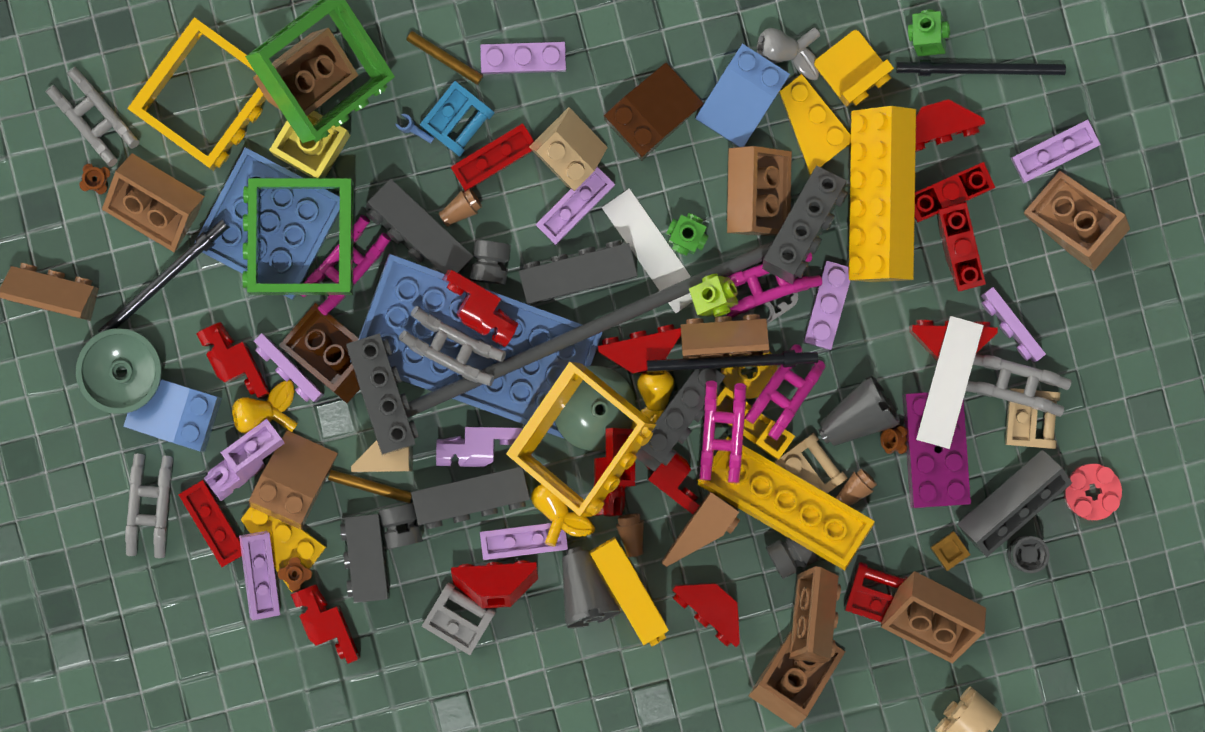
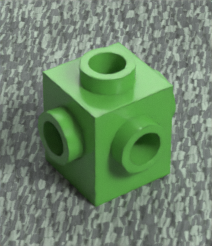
[908,10,950,56]
[666,213,709,256]

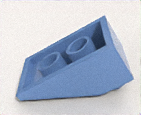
[695,43,790,147]
[123,379,222,452]

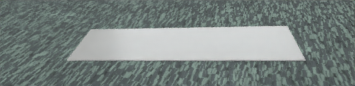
[602,189,693,313]
[916,316,983,449]

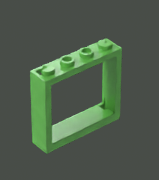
[245,0,395,143]
[242,178,354,295]

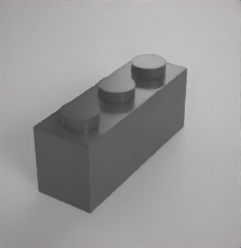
[340,514,390,603]

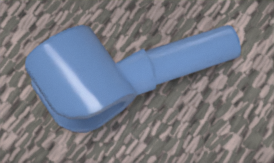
[396,114,434,144]

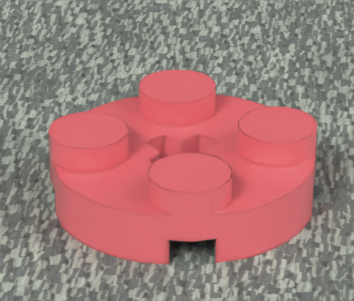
[1064,464,1122,520]

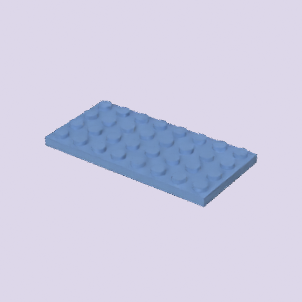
[350,254,602,439]

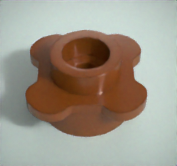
[79,164,111,195]
[880,426,907,454]
[278,557,312,591]

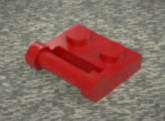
[844,562,908,622]

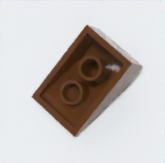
[604,63,704,161]
[279,303,360,404]

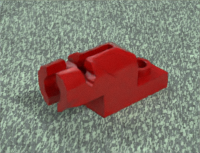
[442,270,519,347]
[196,322,270,398]
[593,428,635,516]
[644,449,700,514]
[291,584,361,664]

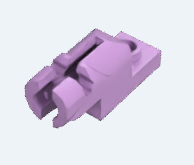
[204,419,285,501]
[436,427,523,467]

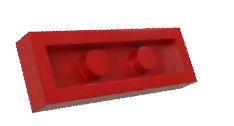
[451,123,534,191]
[178,480,242,568]

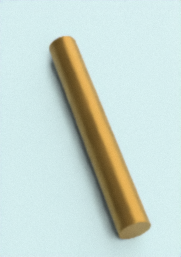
[406,31,483,85]
[328,469,412,503]

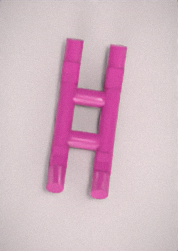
[301,215,391,315]
[726,253,822,318]
[744,344,826,441]
[699,381,746,484]

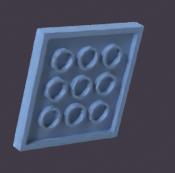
[194,147,340,300]

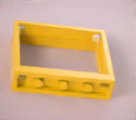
[127,17,266,171]
[506,362,656,517]
[590,537,669,647]

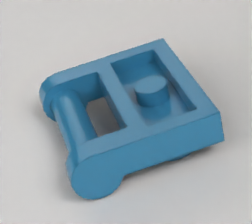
[420,81,494,157]

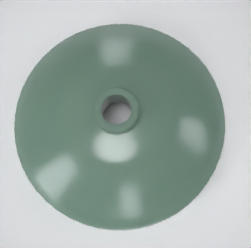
[76,328,162,414]
[554,366,636,451]

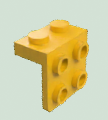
[814,30,894,107]

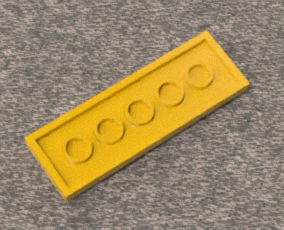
[698,436,875,571]

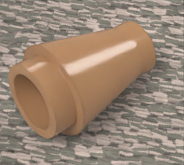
[439,189,482,227]
[835,468,877,506]
[616,513,644,557]

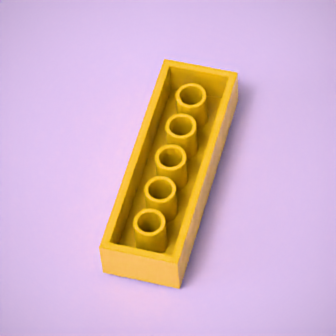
[849,106,916,282]

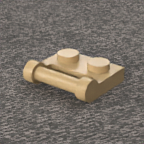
[1005,388,1060,449]
[774,433,848,493]

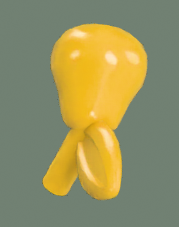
[631,371,674,429]
[232,380,298,434]
[531,484,595,547]

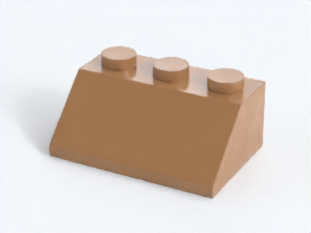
[253,28,358,116]
[727,146,792,236]
[102,153,205,252]
[0,263,99,321]
[681,314,769,358]
[789,566,841,664]
[881,571,986,664]

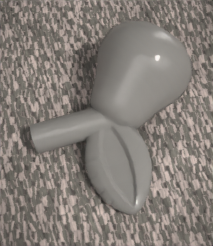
[757,28,820,80]

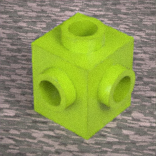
[689,273,739,317]

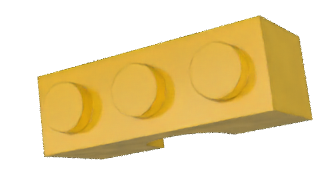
[716,387,795,460]

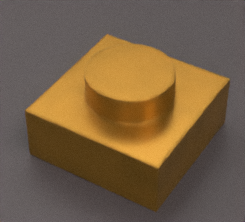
[930,531,971,571]

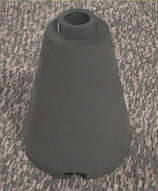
[818,375,900,446]
[562,547,621,629]

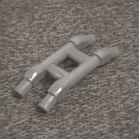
[45,66,139,167]
[399,306,506,386]
[966,354,1072,417]
[125,453,173,558]

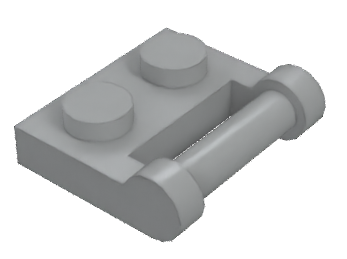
[422,582,497,655]

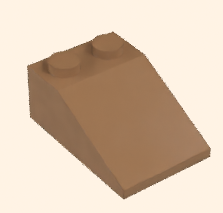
[1024,171,1130,271]
[249,430,338,530]
[661,492,740,567]
[749,629,846,728]

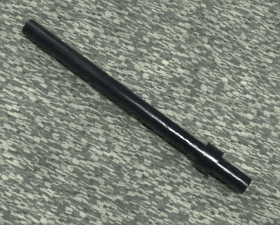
[896,59,1066,76]
[98,219,230,333]
[646,350,818,372]

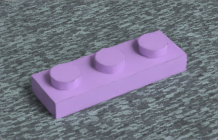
[480,42,566,74]
[1011,120,1101,184]
[536,167,615,245]
[803,261,850,350]
[981,287,1046,362]
[254,333,324,402]
[480,523,568,560]
[239,531,280,620]

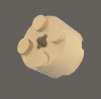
[935,686,1002,732]

